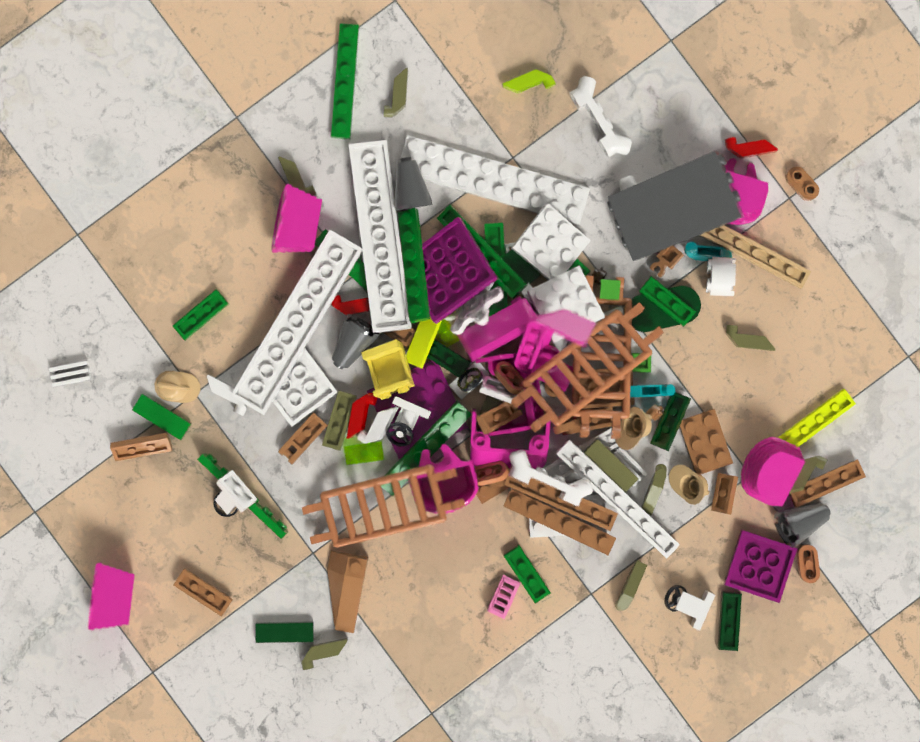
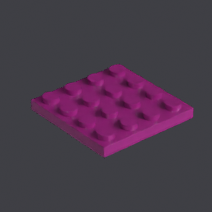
[402,217,498,324]
[367,360,468,460]

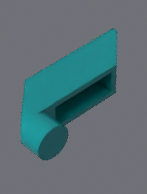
[684,242,732,261]
[630,384,675,398]

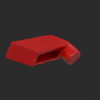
[725,137,778,159]
[331,295,370,316]
[346,392,378,439]

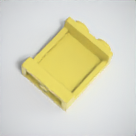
[361,339,415,399]

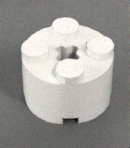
[706,257,736,296]

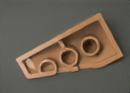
[327,550,369,633]

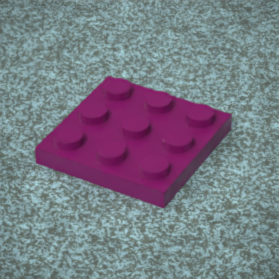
[724,530,798,603]

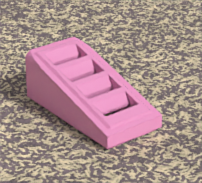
[487,575,520,619]

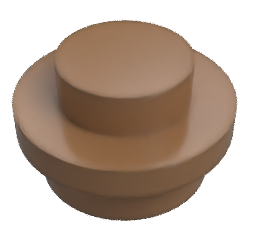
[645,404,663,421]

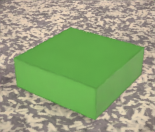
[599,279,621,300]
[631,353,651,373]

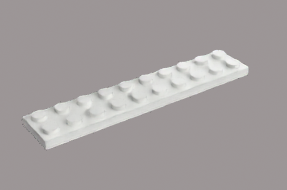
[399,135,590,226]
[349,140,411,334]
[231,230,363,415]

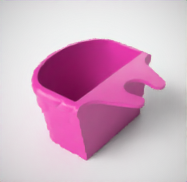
[724,158,769,225]
[271,184,322,253]
[741,437,805,506]
[408,444,479,514]
[88,563,135,630]

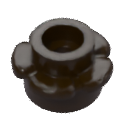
[591,267,607,285]

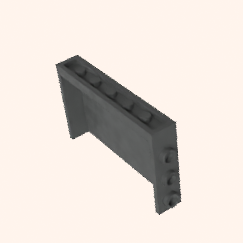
[607,151,744,261]

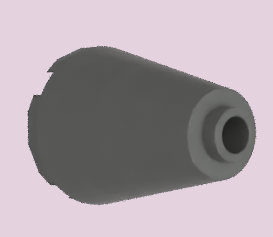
[394,157,433,211]
[332,314,380,369]
[774,503,831,548]

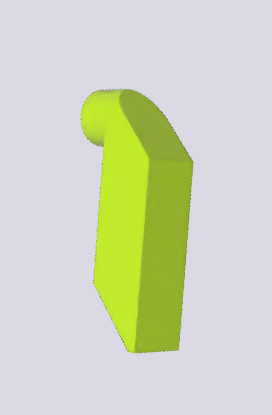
[502,69,556,94]

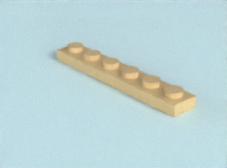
[700,225,811,289]

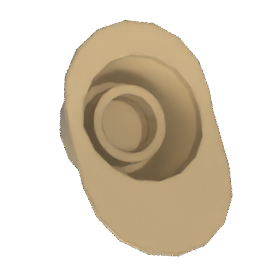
[155,371,200,403]
[615,407,652,450]
[669,465,710,505]

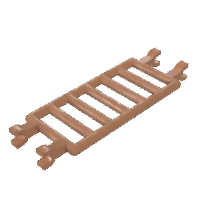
[572,275,632,439]
[511,302,664,433]
[302,465,466,548]

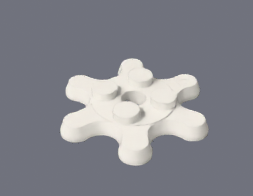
[444,282,503,335]

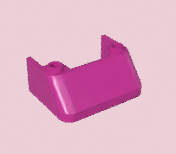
[457,296,537,362]
[514,309,596,392]
[475,353,544,436]
[470,408,550,470]

